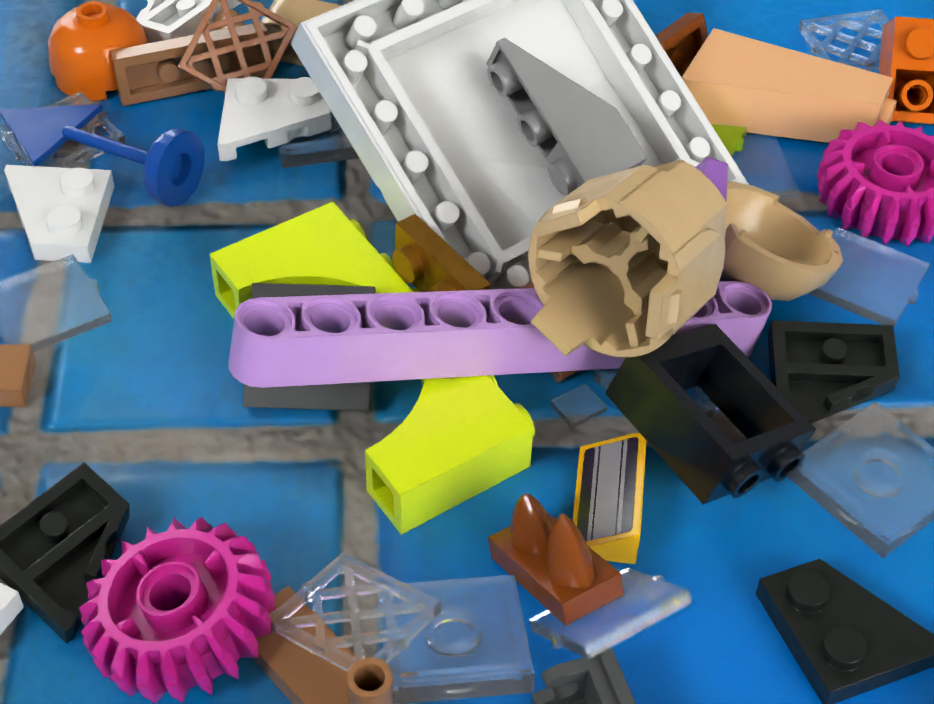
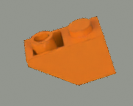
[878,16,934,125]

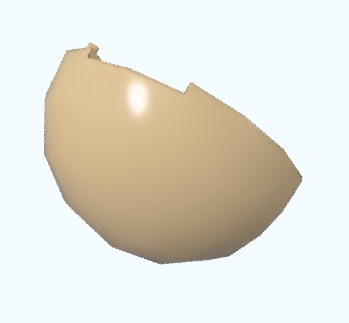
[720,181,843,301]

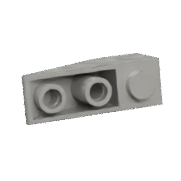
[486,37,648,195]

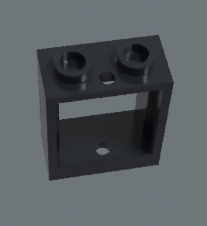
[605,324,816,505]

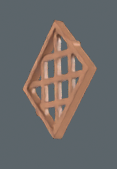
[177,0,298,94]

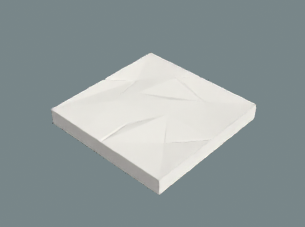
[291,0,749,289]

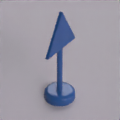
[0,104,205,207]

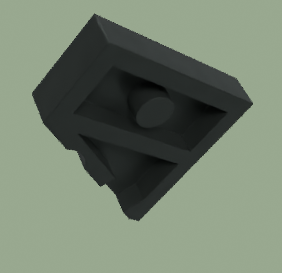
[756,559,934,704]

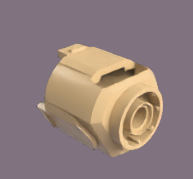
[528,160,727,357]

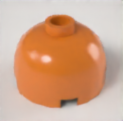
[48,1,149,101]

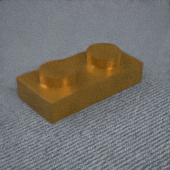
[392,214,491,292]

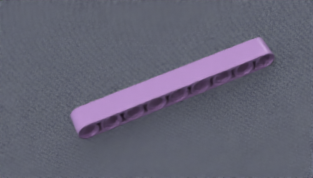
[228,281,772,388]

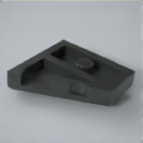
[768,320,900,423]
[0,462,130,644]

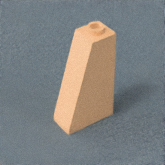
[682,28,897,143]

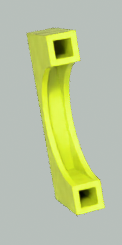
[209,202,535,535]

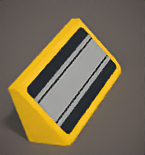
[572,433,647,564]

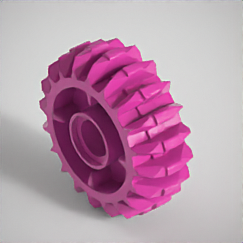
[817,119,934,247]
[79,516,276,704]

